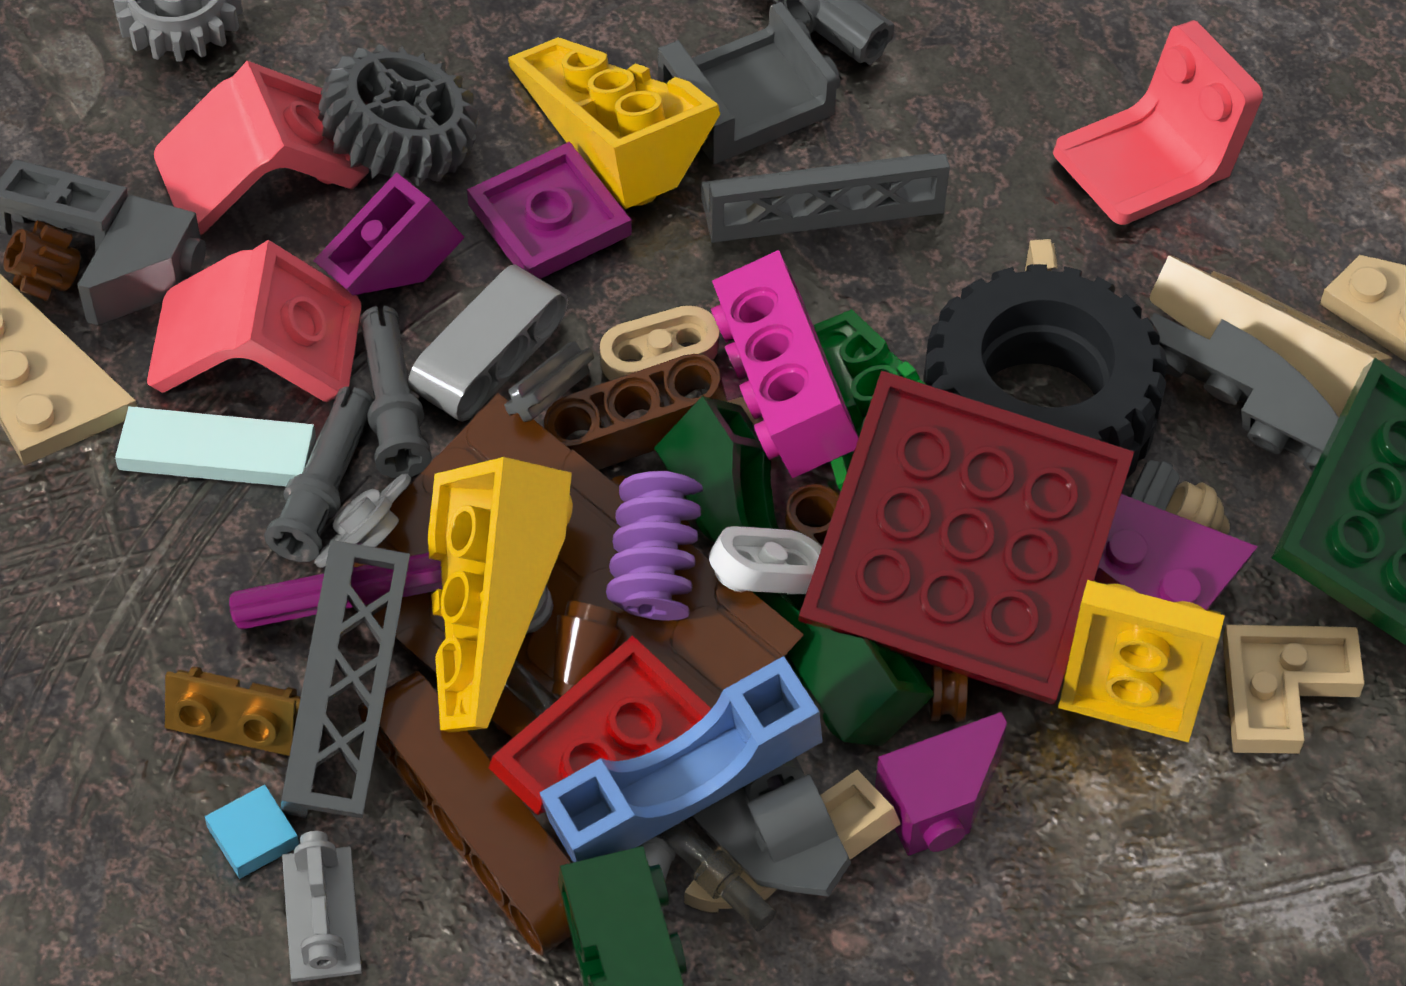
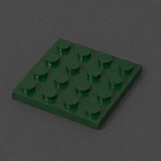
[1271,358,1406,645]

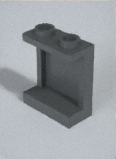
[658,2,840,165]

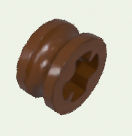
[930,665,968,723]

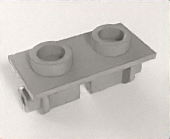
[282,831,362,982]

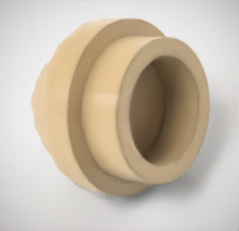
[1166,481,1230,535]

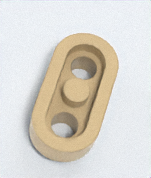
[600,306,719,381]

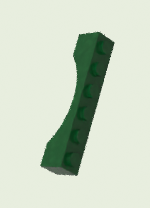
[654,396,934,746]

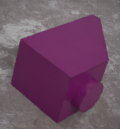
[313,172,465,295]
[875,712,1007,856]

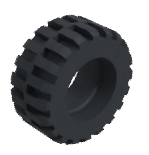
[923,264,1168,479]

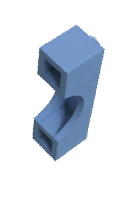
[539,656,823,862]

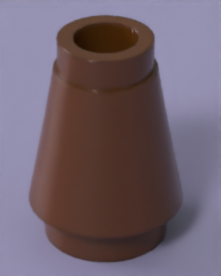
[551,600,622,697]

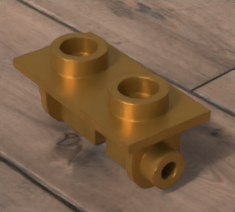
[165,666,301,756]

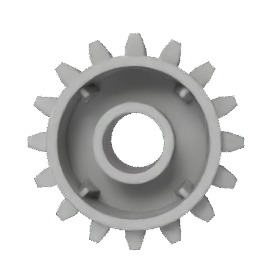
[113,0,243,61]

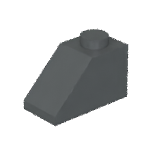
[78,195,206,325]

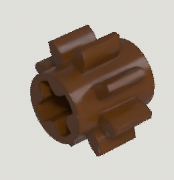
[3,220,81,301]

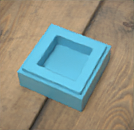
[204,784,299,879]

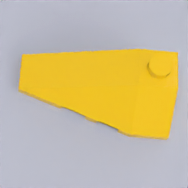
[508,37,720,209]
[428,457,573,732]

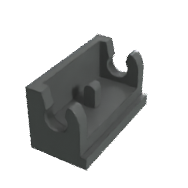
[0,159,128,252]

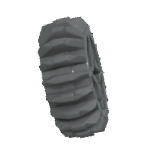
[318,44,479,186]

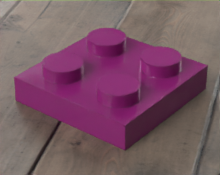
[467,141,632,279]

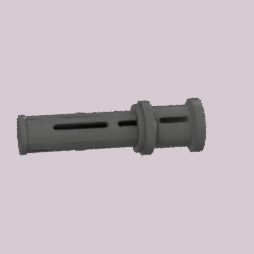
[359,306,432,478]
[264,387,374,562]

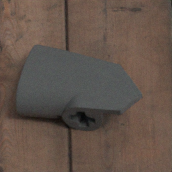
[690,757,851,896]

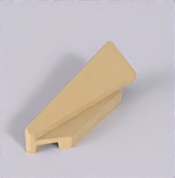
[1150,255,1392,417]

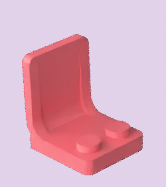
[1053,20,1263,225]
[154,61,369,235]
[147,240,362,402]

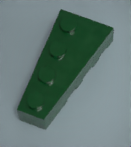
[558,846,687,986]

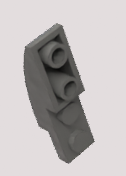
[1150,312,1339,473]

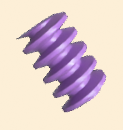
[606,471,703,621]

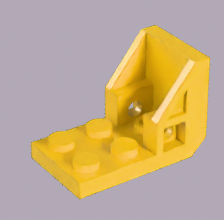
[1058,580,1225,743]

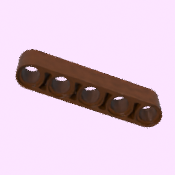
[358,671,571,956]

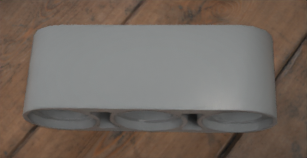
[408,264,568,422]

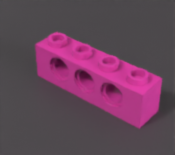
[711,250,859,478]

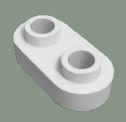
[709,526,822,594]

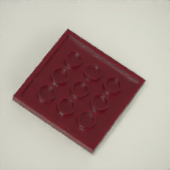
[798,370,1134,705]

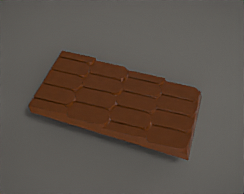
[354,393,804,740]

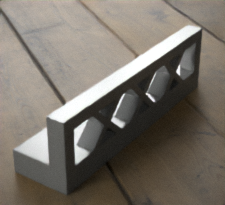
[701,153,950,243]
[281,540,410,819]

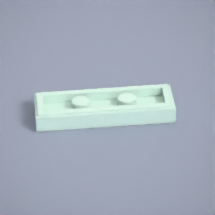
[115,406,316,487]

